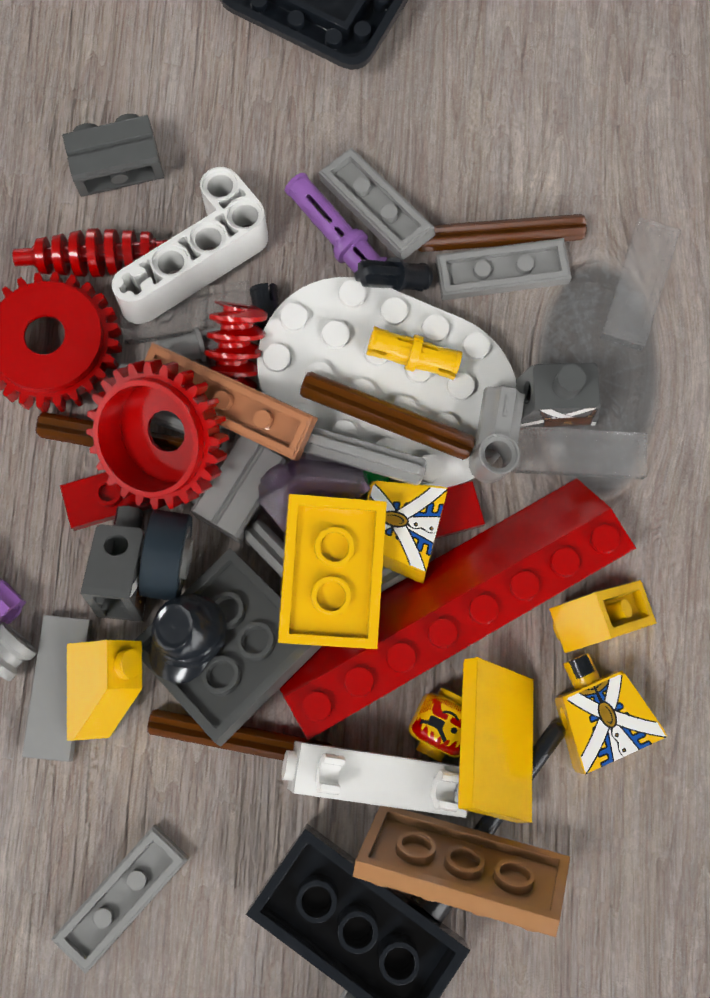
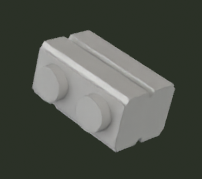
[190,434,288,544]

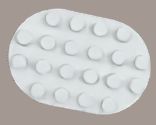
[257,277,516,488]

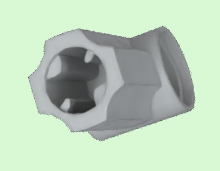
[469,386,525,483]

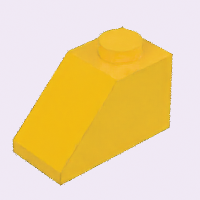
[549,580,657,653]
[67,640,142,741]

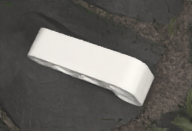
[112,167,268,324]

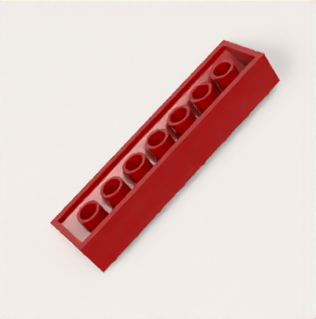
[280,478,636,740]

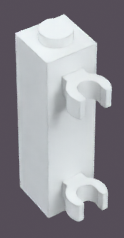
[282,741,467,818]

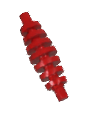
[12,228,168,278]

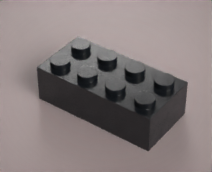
[246,824,470,998]

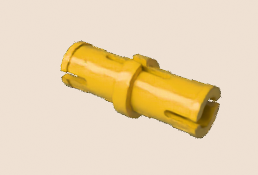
[366,326,462,380]

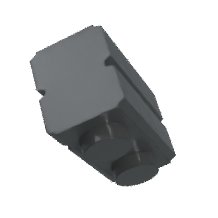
[62,114,164,197]

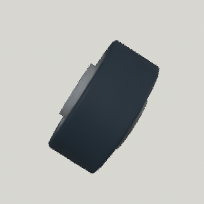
[139,509,193,600]

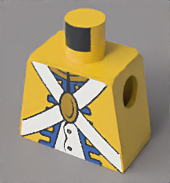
[339,481,448,583]
[555,653,667,774]

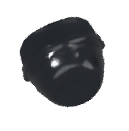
[149,593,227,684]

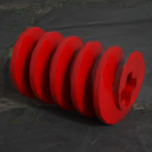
[204,301,268,390]

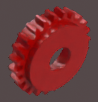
[0,271,123,413]
[86,359,229,510]

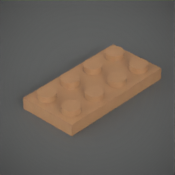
[353,806,570,937]

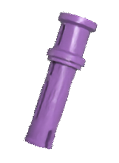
[285,173,388,273]

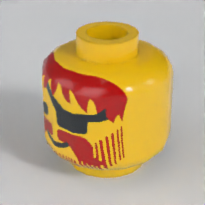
[408,688,462,762]

